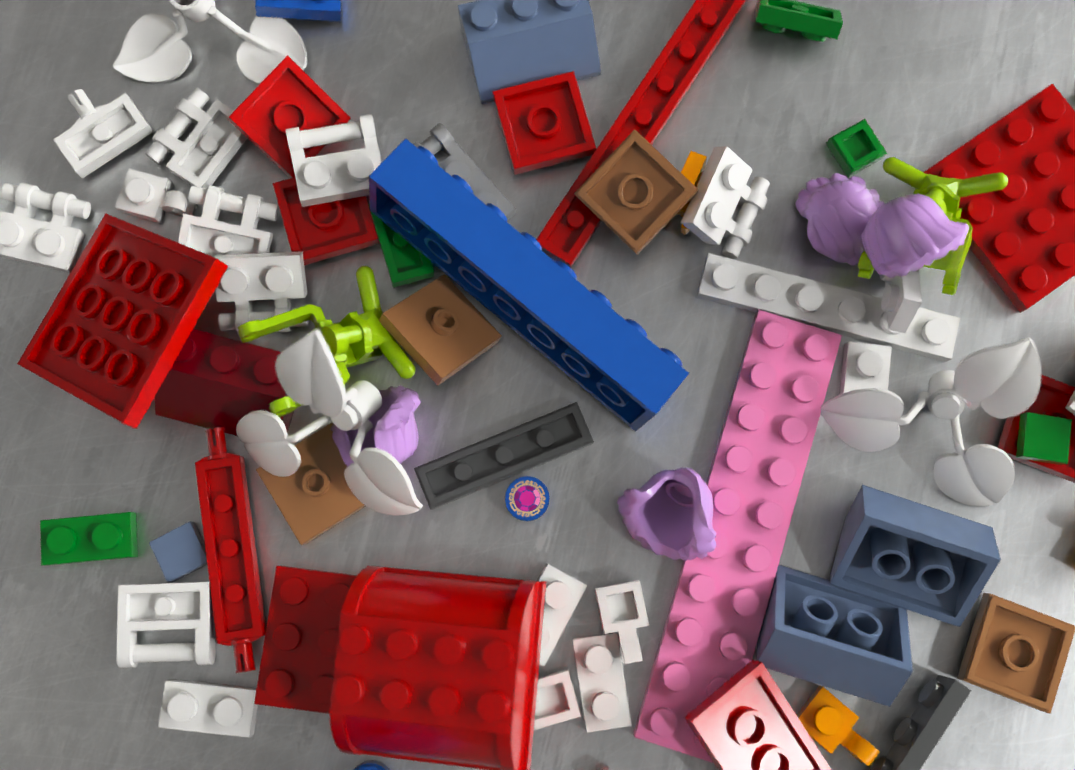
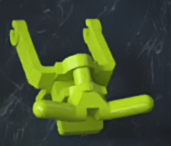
[858,157,1008,295]
[238,266,416,417]

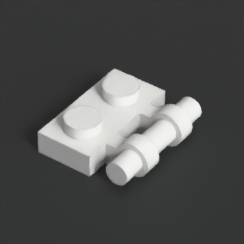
[145,88,247,189]
[681,146,770,259]
[0,183,91,273]
[178,185,279,257]
[214,251,309,333]

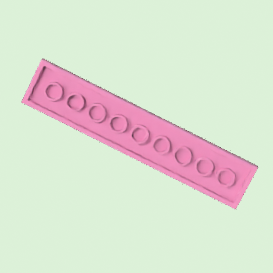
[633,310,842,763]

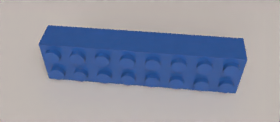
[369,138,689,432]

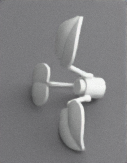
[113,0,307,84]
[236,329,423,515]
[821,338,1041,507]

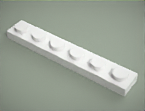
[696,253,960,362]

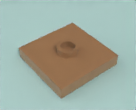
[574,129,698,255]
[379,274,502,386]
[256,423,366,545]
[957,593,1075,714]

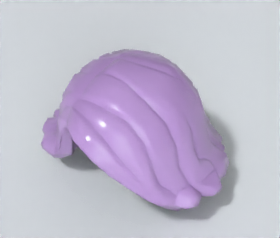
[795,173,884,266]
[861,194,969,278]
[330,385,421,467]
[617,467,716,561]

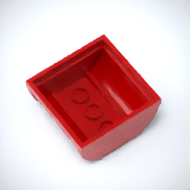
[329,566,546,770]

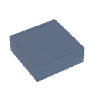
[149,521,207,583]

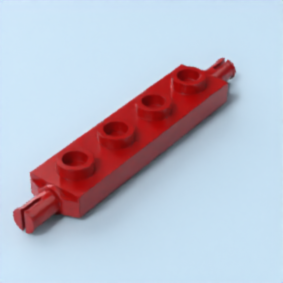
[195,427,266,673]

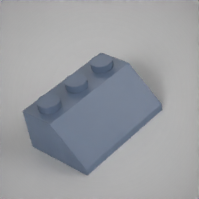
[458,0,601,104]
[830,485,1001,627]
[756,565,913,707]

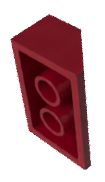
[155,329,294,437]

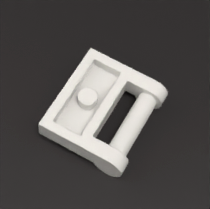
[286,114,382,207]
[116,582,216,668]

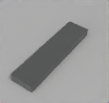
[414,402,594,510]

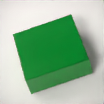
[826,119,887,178]
[1016,412,1072,465]

